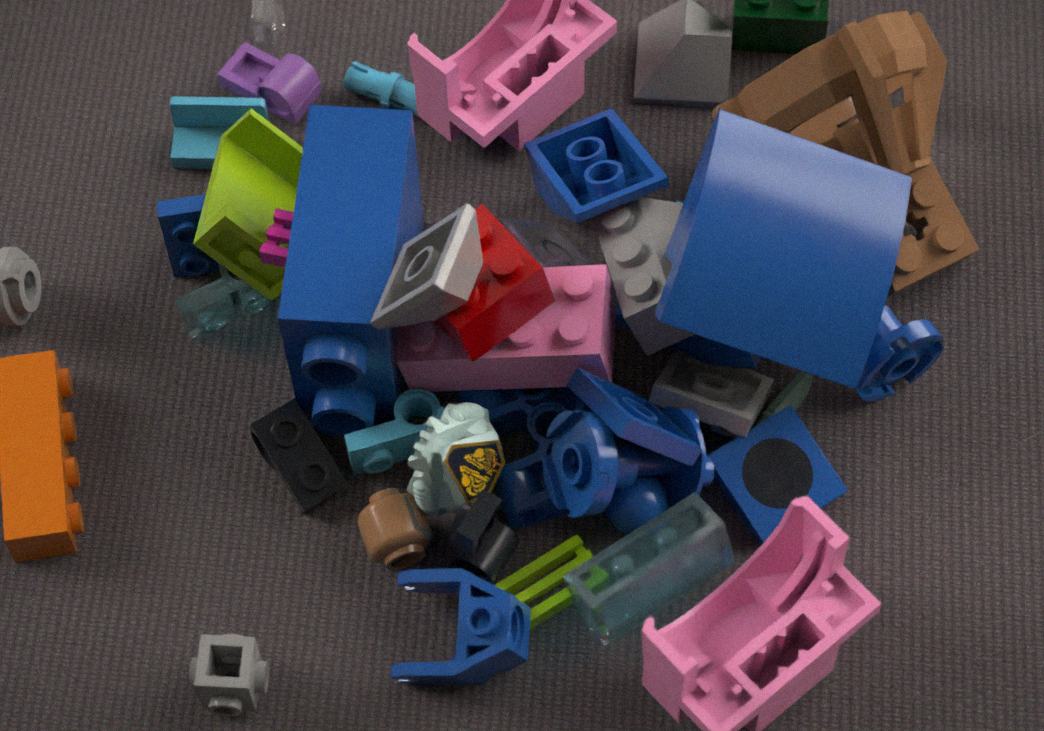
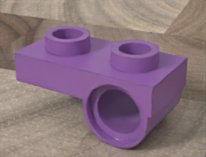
[217,42,323,125]

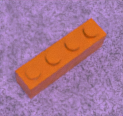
[0,350,84,563]

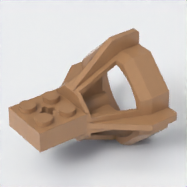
[712,11,980,298]

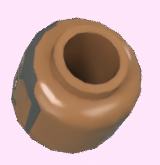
[357,488,433,570]

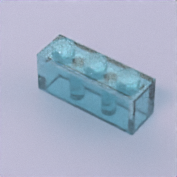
[563,492,735,647]

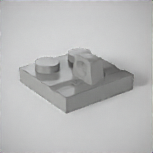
[649,350,774,439]

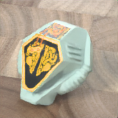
[407,402,506,518]

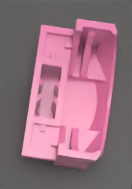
[407,0,617,151]
[642,496,881,731]

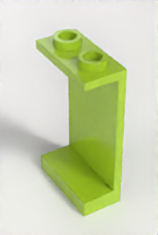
[193,108,303,301]

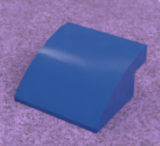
[654,109,912,389]

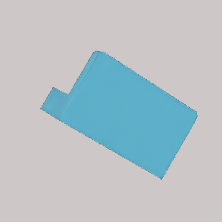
[169,97,270,169]

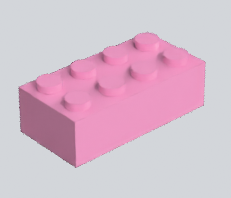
[396,264,618,392]

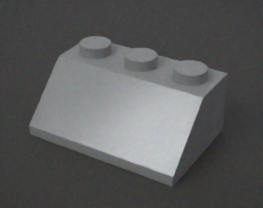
[592,197,695,356]

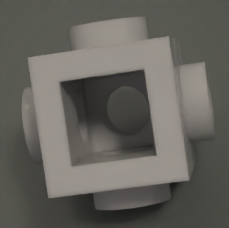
[189,634,270,717]

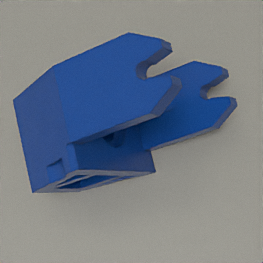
[391,568,531,685]

